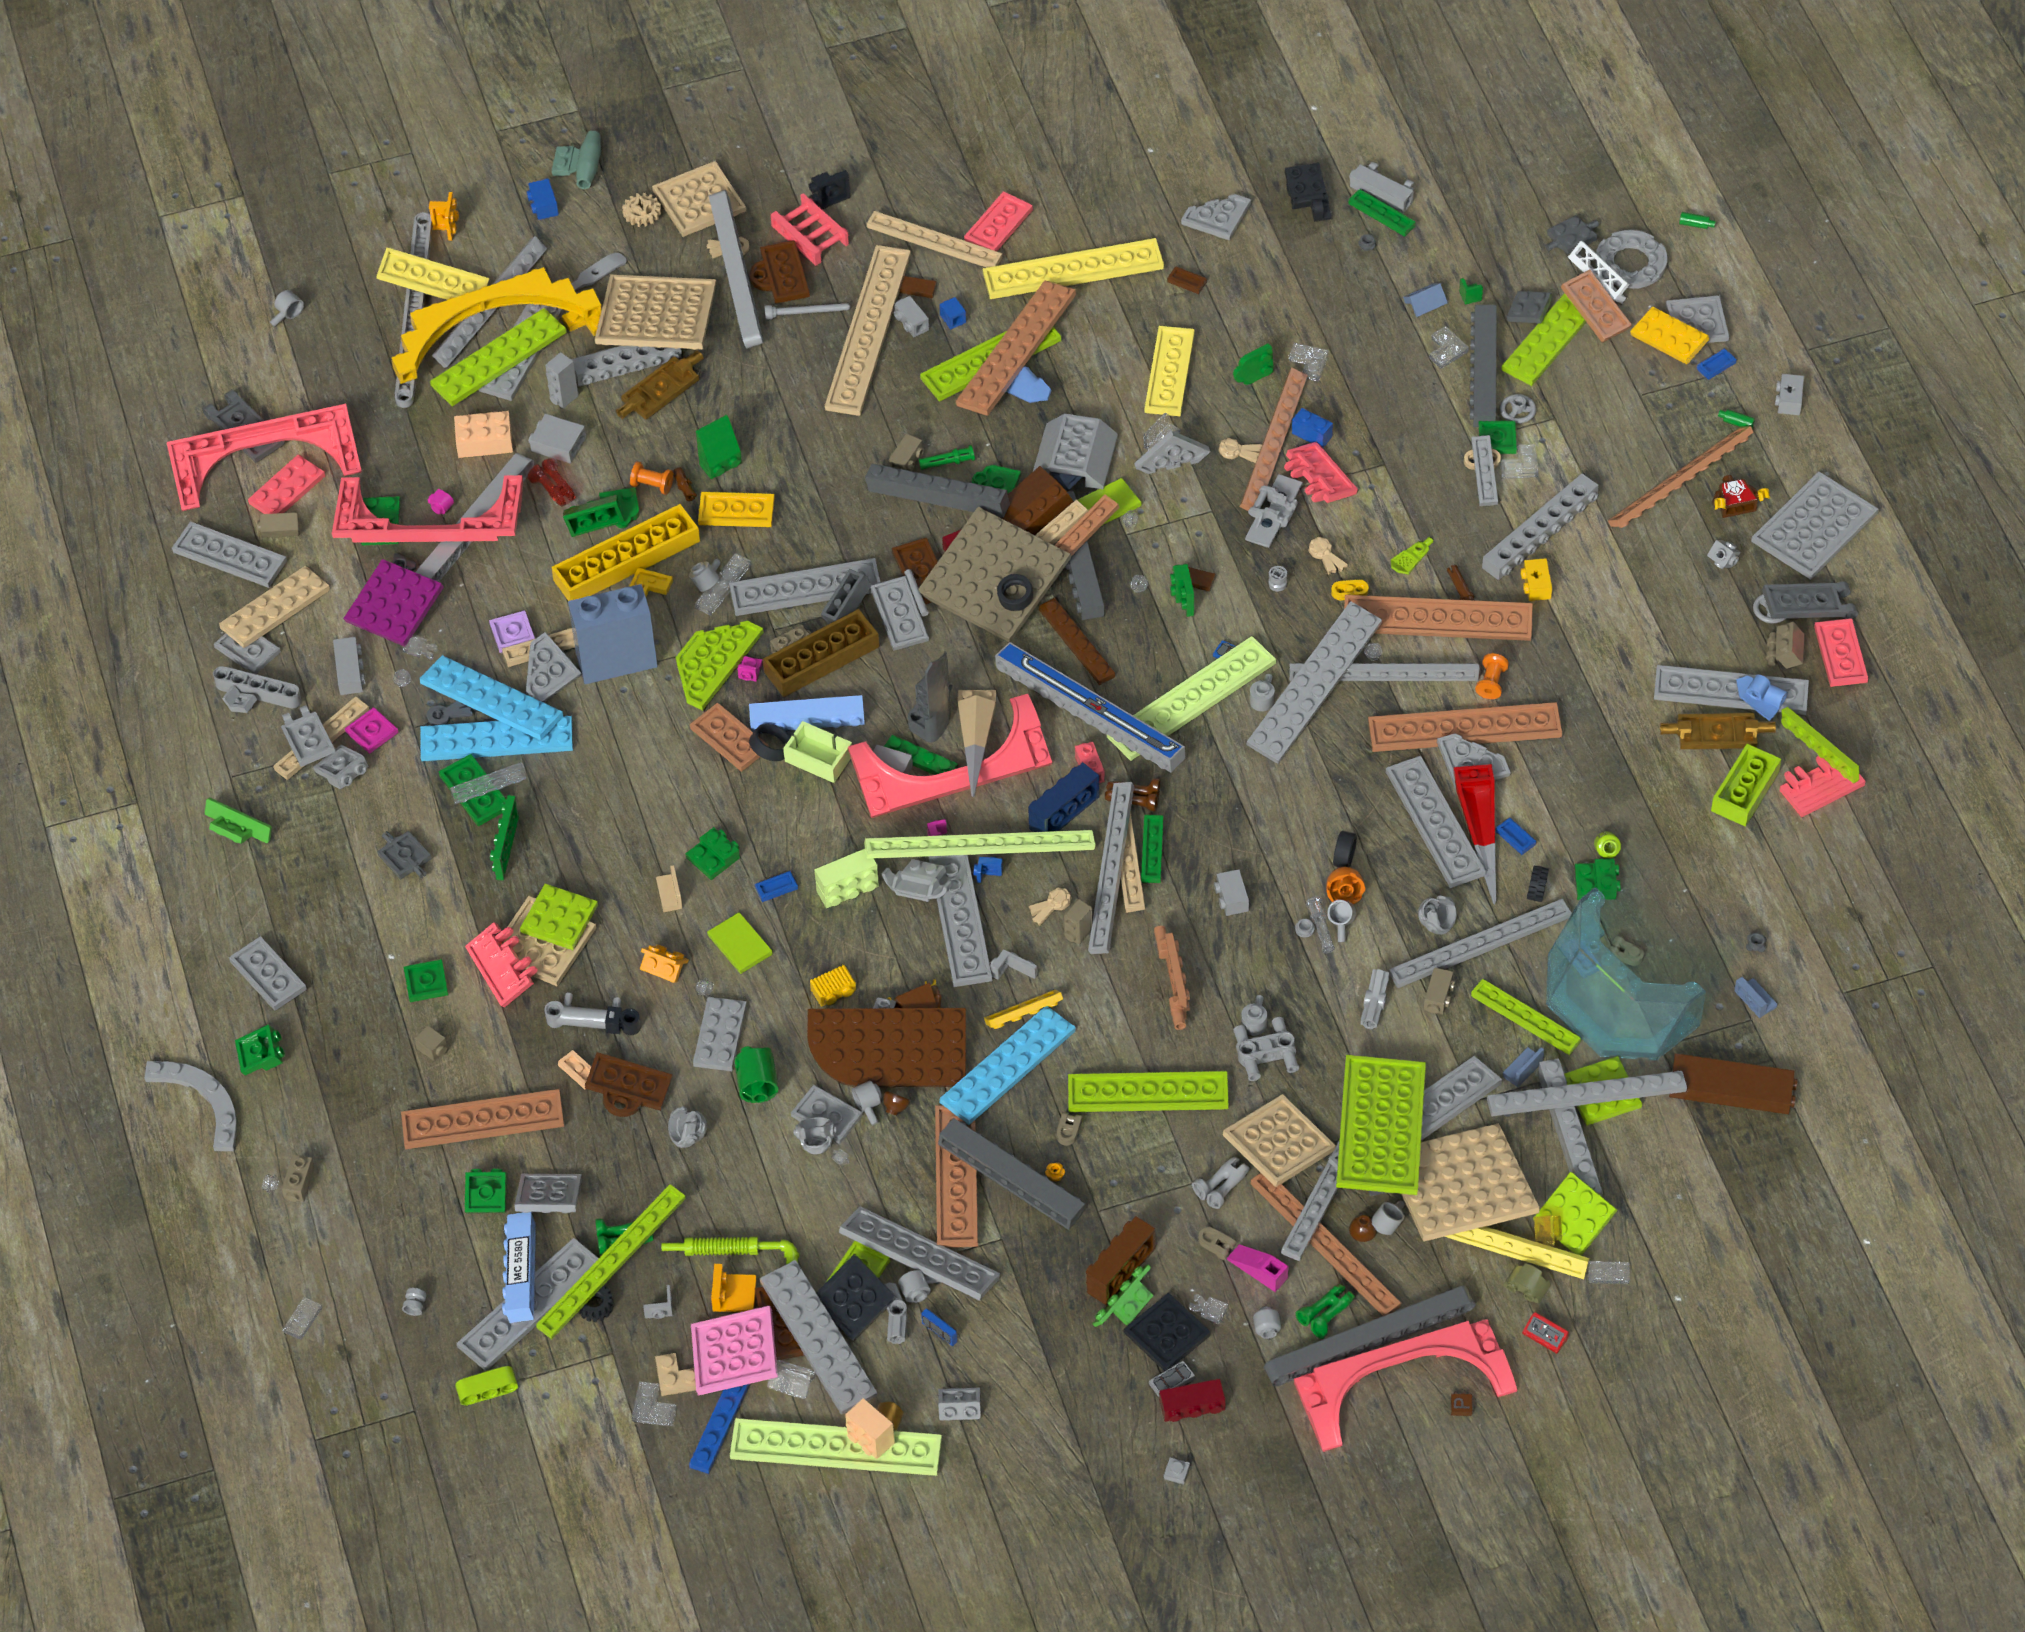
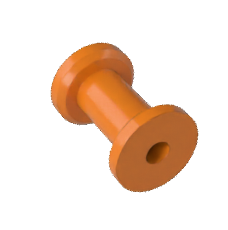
[630,461,673,495]
[1475,653,1509,699]

